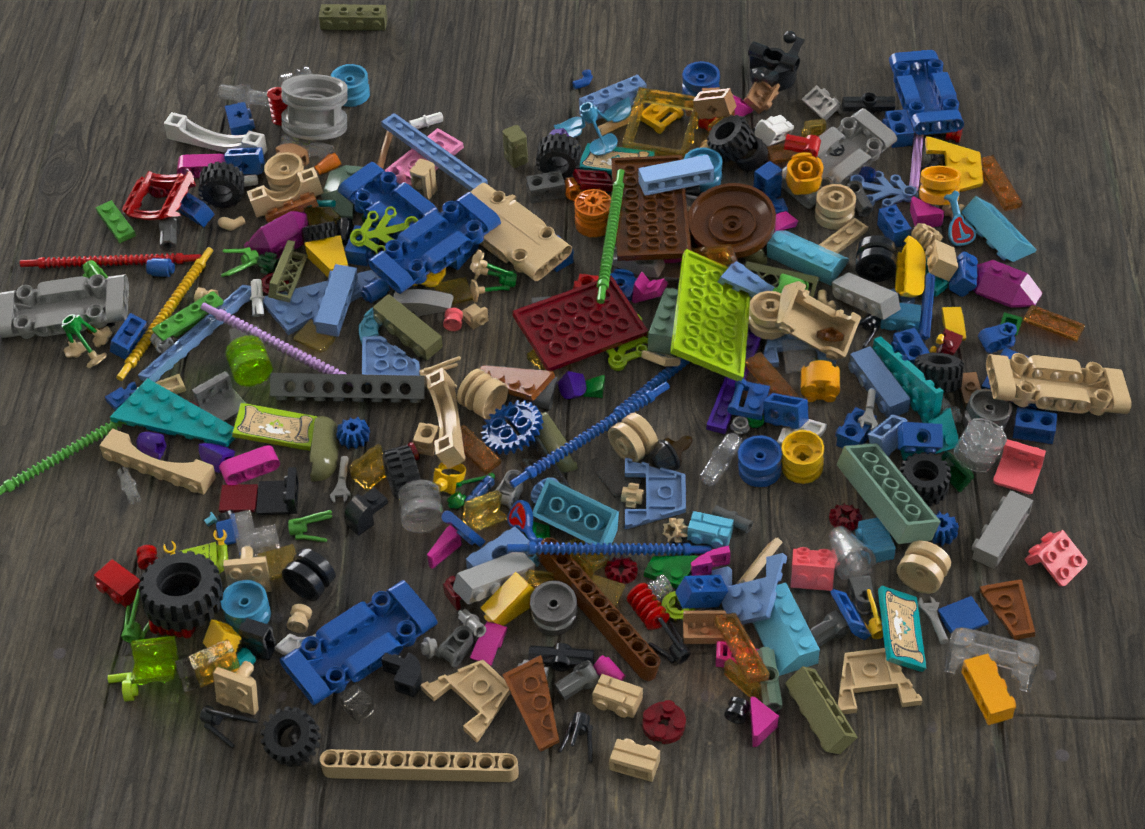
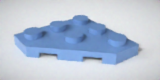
[362,336,420,385]

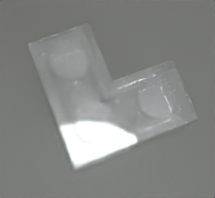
[230,510,281,559]

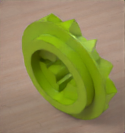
[662,591,695,621]

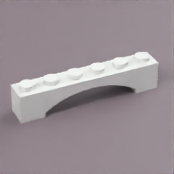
[164,112,267,155]

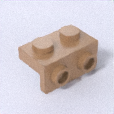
[744,82,780,114]
[683,610,727,644]

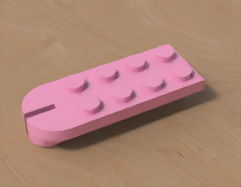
[385,128,464,187]

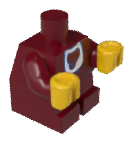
[929,328,963,355]

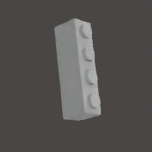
[831,272,901,320]
[971,490,1033,569]
[453,552,536,604]

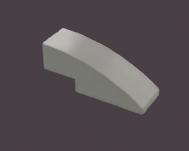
[612,247,665,278]
[393,289,454,316]

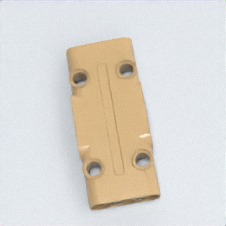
[471,183,572,281]
[986,353,1131,416]

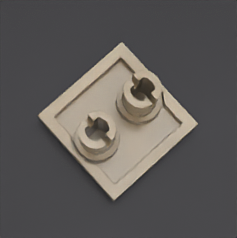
[223,546,272,592]
[213,661,259,715]

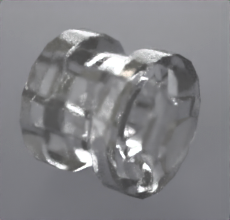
[647,574,672,601]

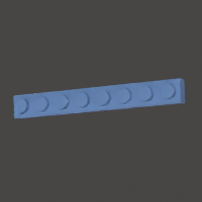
[381,113,488,191]
[138,285,252,382]

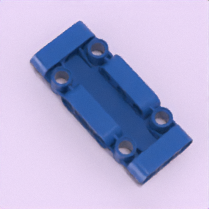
[889,50,964,135]
[338,162,441,240]
[368,192,501,294]
[280,580,438,705]

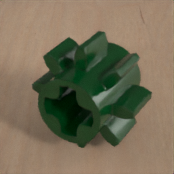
[257,252,279,274]

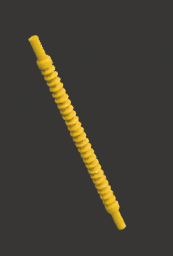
[116,247,213,381]

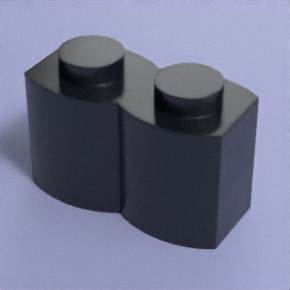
[238,618,276,660]

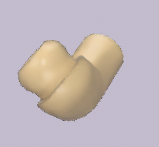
[218,216,246,231]
[818,289,836,310]

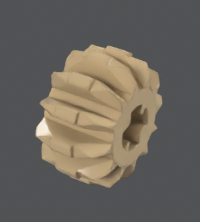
[911,223,943,250]

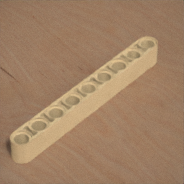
[320,749,519,782]

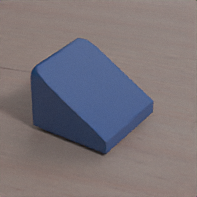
[216,518,241,545]

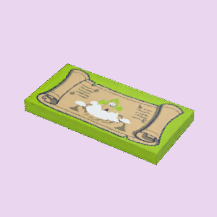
[232,403,317,451]

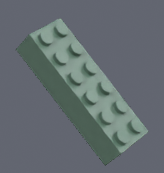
[836,443,941,544]

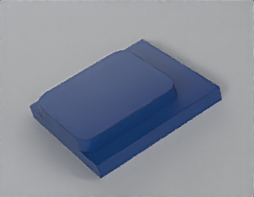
[938,596,989,637]

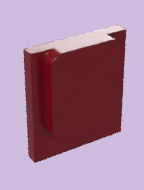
[219,484,258,513]

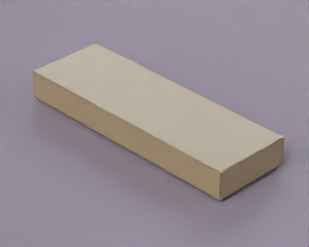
[819,218,868,254]
[736,537,783,584]

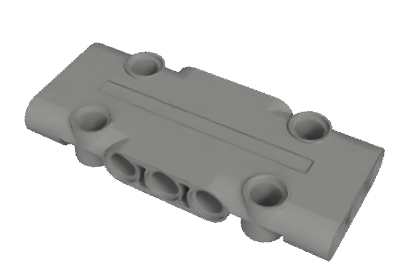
[781,108,897,209]
[0,274,129,339]

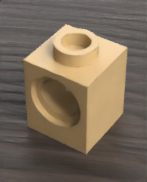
[413,423,439,456]

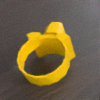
[432,462,466,494]

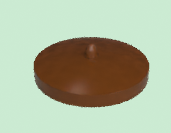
[688,183,776,259]

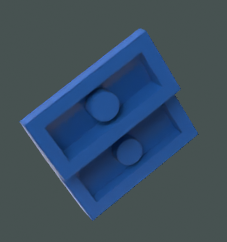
[830,589,871,640]

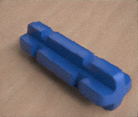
[464,475,495,508]

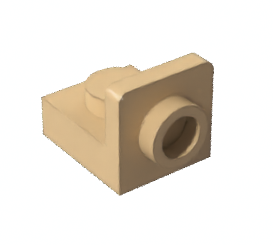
[462,303,489,330]

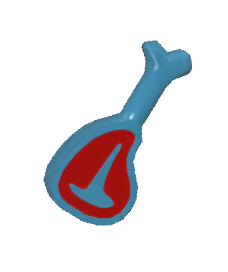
[944,191,976,246]

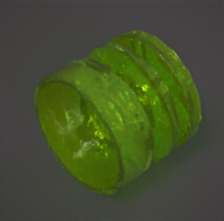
[225,336,273,387]

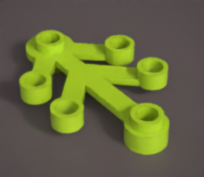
[350,206,418,254]
[606,314,649,371]

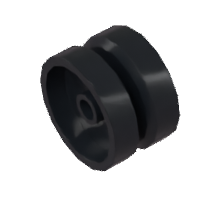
[856,235,897,282]
[281,548,336,601]

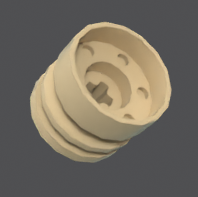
[457,369,508,419]

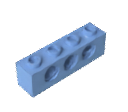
[579,75,647,124]

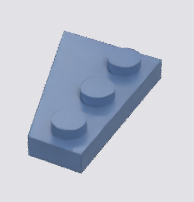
[718,260,775,298]

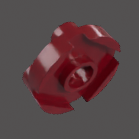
[642,700,686,744]

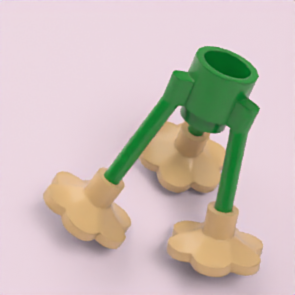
[470,250,517,303]
[62,314,112,368]

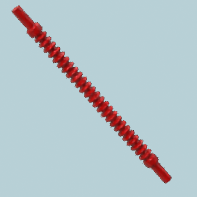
[20,253,202,269]

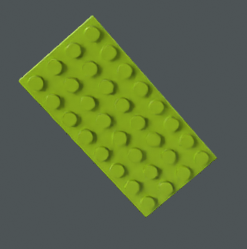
[670,249,751,381]

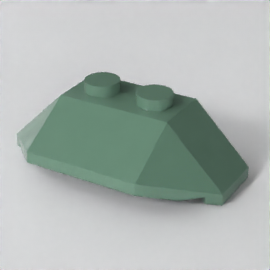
[321,165,363,219]

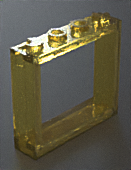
[622,87,699,160]

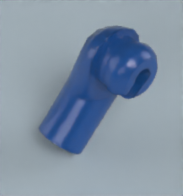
[572,69,593,89]

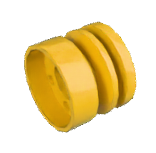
[782,430,824,484]

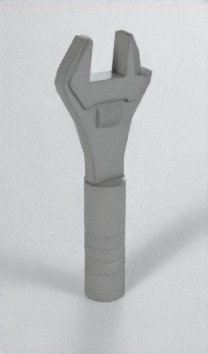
[858,389,878,431]
[330,456,351,504]
[918,596,949,644]

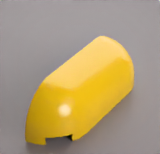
[895,236,926,298]

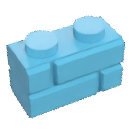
[687,511,734,549]

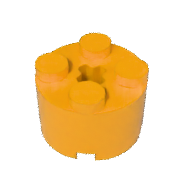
[786,152,824,195]
[801,360,840,402]

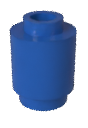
[146,258,175,277]
[361,279,390,303]

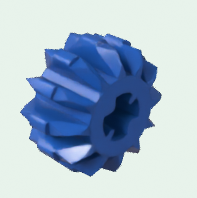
[336,417,370,449]
[932,511,959,546]

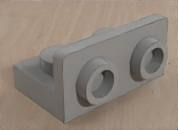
[802,85,842,121]

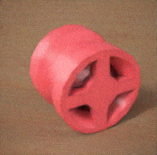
[443,308,463,331]

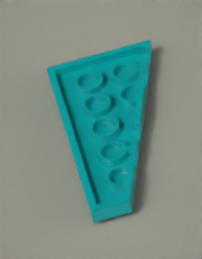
[872,336,943,423]
[110,378,235,447]

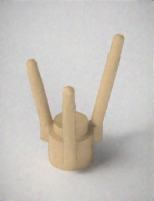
[419,356,461,388]

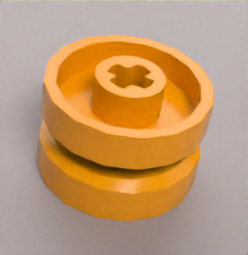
[919,166,961,205]

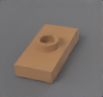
[959,372,981,407]

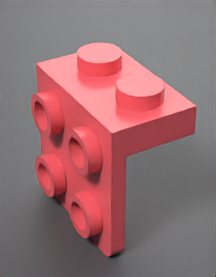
[993,439,1046,494]
[1024,530,1087,587]
[790,547,835,591]

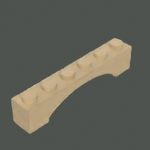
[426,368,465,469]
[99,429,216,495]

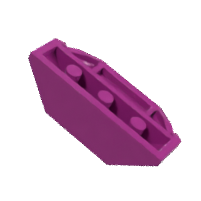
[244,211,309,259]
[973,260,1042,307]

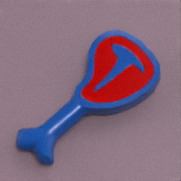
[507,500,543,544]

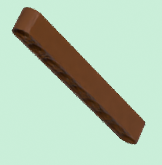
[538,538,660,681]

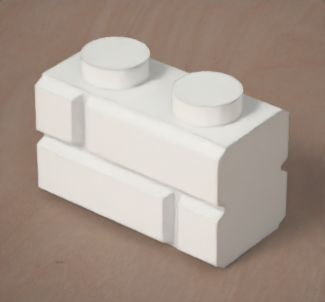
[754,115,794,146]

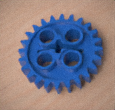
[481,400,544,455]

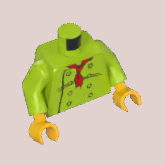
[163,530,228,587]

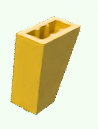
[305,236,348,277]
[481,572,535,626]

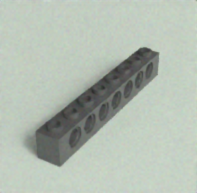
[270,373,427,403]

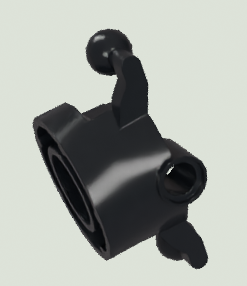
[748,31,805,91]

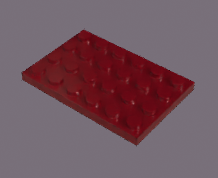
[512,275,648,371]

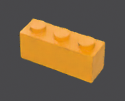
[961,653,1016,725]

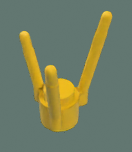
[862,589,884,639]

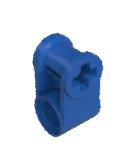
[978,322,1017,353]

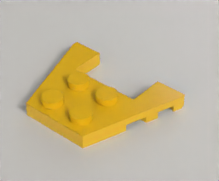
[925,136,983,192]

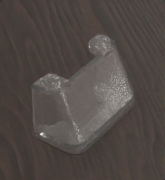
[944,627,1040,693]

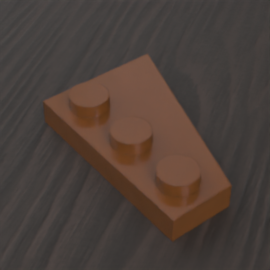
[265,192,319,223]
[979,579,1035,640]

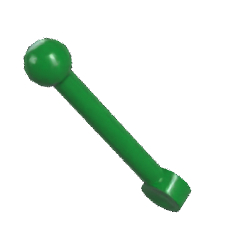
[456,473,495,488]

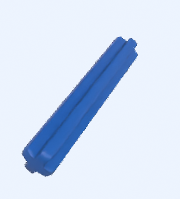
[919,273,935,340]

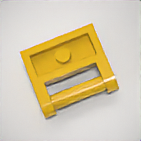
[638,97,684,134]

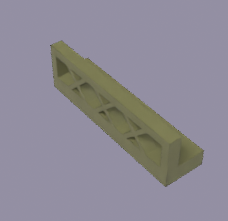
[268,240,308,303]
[745,261,820,298]

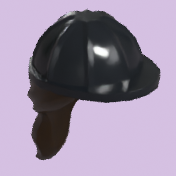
[652,436,693,471]

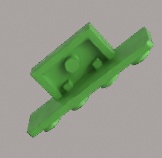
[152,291,224,341]

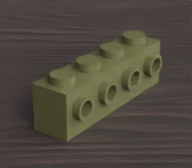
[319,4,387,30]
[373,294,443,361]
[785,666,858,754]

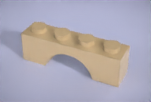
[247,167,324,217]

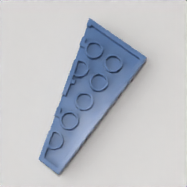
[263,270,381,335]

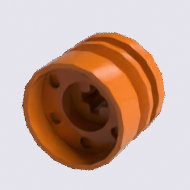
[574,189,611,237]

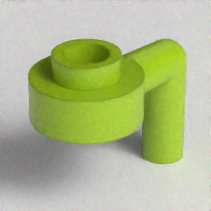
[108,672,138,702]

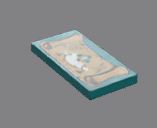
[579,143,655,175]
[878,586,927,672]

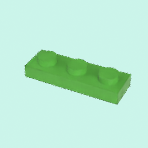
[96,200,136,243]

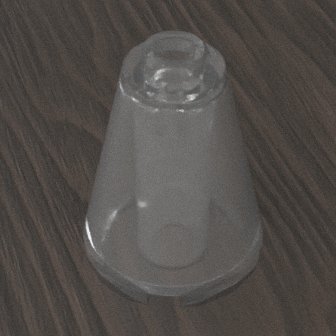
[829,526,876,581]

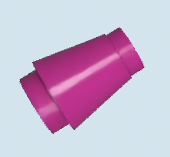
[593,655,626,681]

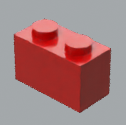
[94,559,140,607]

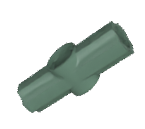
[755,647,783,712]

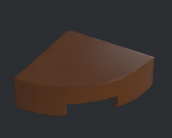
[816,327,844,342]

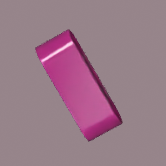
[177,154,225,178]
[219,445,280,485]

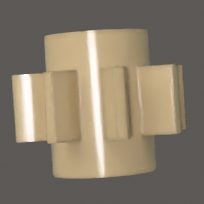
[621,483,644,508]
[662,518,688,543]

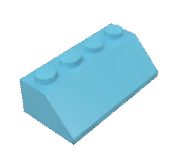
[961,196,1037,262]
[767,230,849,286]
[532,478,619,545]
[752,582,820,676]

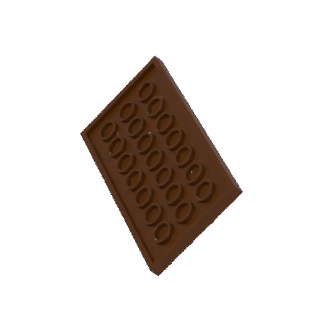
[611,155,691,261]

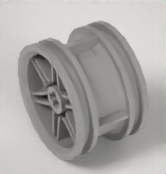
[281,74,348,140]

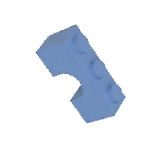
[466,526,530,569]

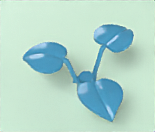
[554,97,631,156]

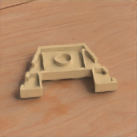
[838,648,922,714]
[421,660,511,743]

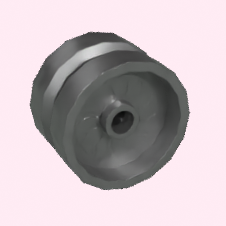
[962,389,1012,439]
[530,581,578,636]

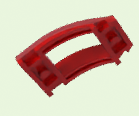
[122,171,196,220]

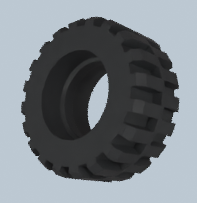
[139,551,223,632]

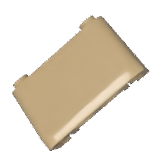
[776,281,861,360]

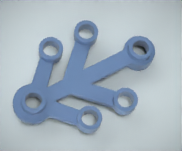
[850,171,918,208]

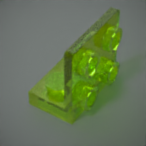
[130,636,179,685]

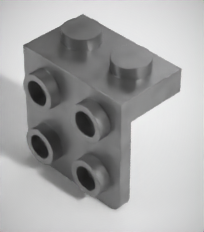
[192,371,246,422]

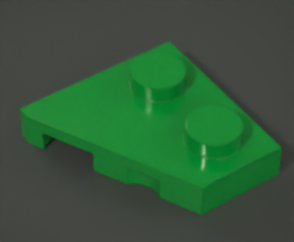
[644,555,698,589]

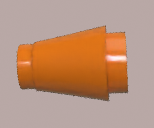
[314,153,341,175]
[565,177,583,201]

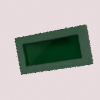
[941,451,974,492]

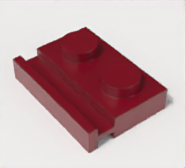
[573,169,613,192]

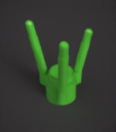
[221,247,259,277]
[83,260,108,279]
[288,510,332,542]
[121,589,150,644]

